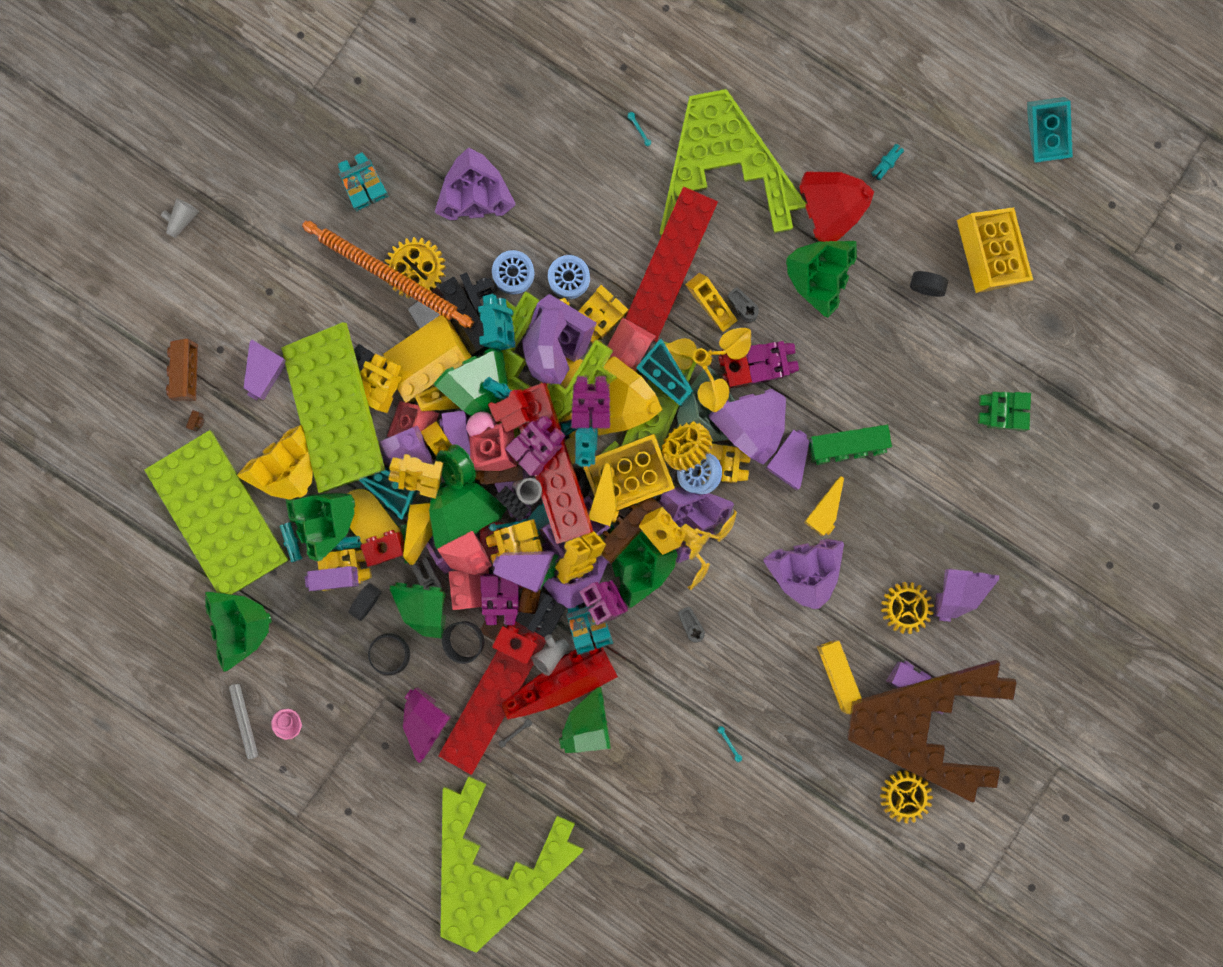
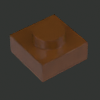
[186,410,205,432]

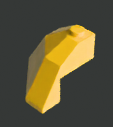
[598,356,662,436]
[237,425,313,500]

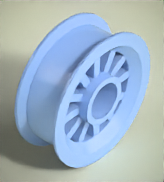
[492,250,534,294]
[548,255,590,299]
[677,454,722,494]

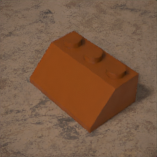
[166,339,198,401]

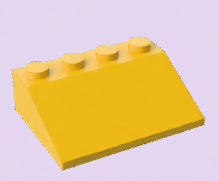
[957,207,1033,293]
[383,315,471,403]
[583,433,675,511]

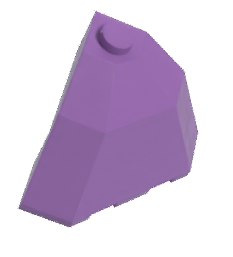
[435,148,515,220]
[522,308,570,384]
[708,389,786,465]
[378,425,442,477]
[659,487,734,563]
[764,539,844,609]
[541,543,608,608]
[934,569,999,622]

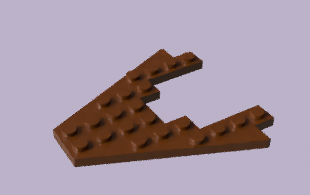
[847,660,1017,803]

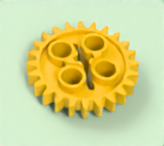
[385,237,446,299]

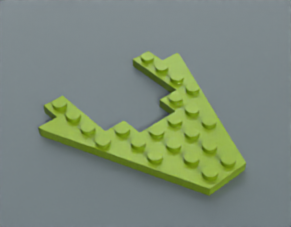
[659,89,806,248]
[496,291,617,438]
[441,776,584,953]

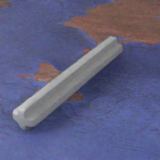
[229,684,258,759]

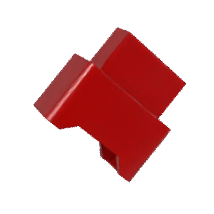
[488,389,530,432]

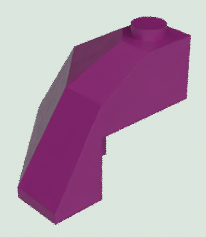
[403,687,451,763]

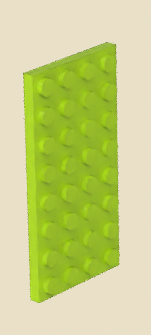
[281,322,385,493]
[144,430,289,595]

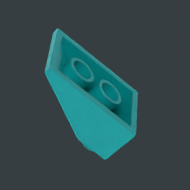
[1027,97,1073,163]

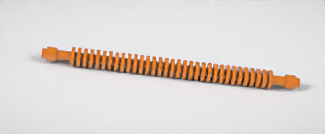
[302,221,474,328]

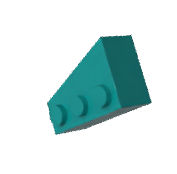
[636,339,694,406]
[359,466,418,520]

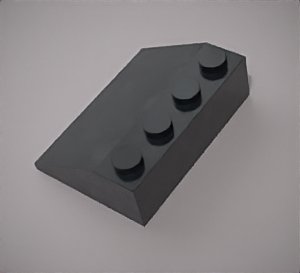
[408,277,490,357]

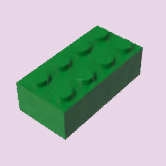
[808,424,892,465]

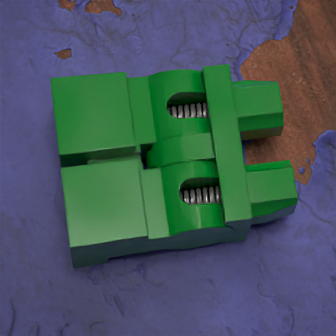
[977,392,1031,432]

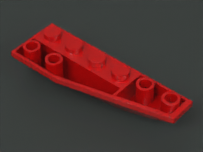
[501,640,618,720]

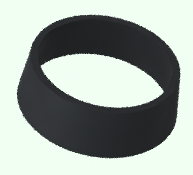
[442,621,485,664]
[368,633,410,675]

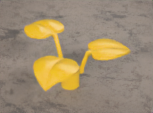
[666,328,751,412]
[681,510,737,590]

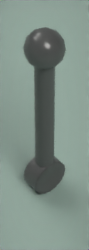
[498,719,532,748]

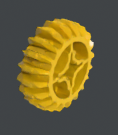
[661,421,713,471]
[881,582,934,634]
[879,770,933,824]

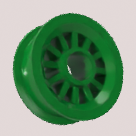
[436,444,476,490]

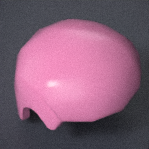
[466,412,497,436]
[271,708,302,740]

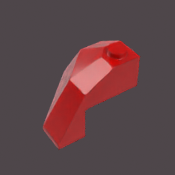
[799,172,875,242]

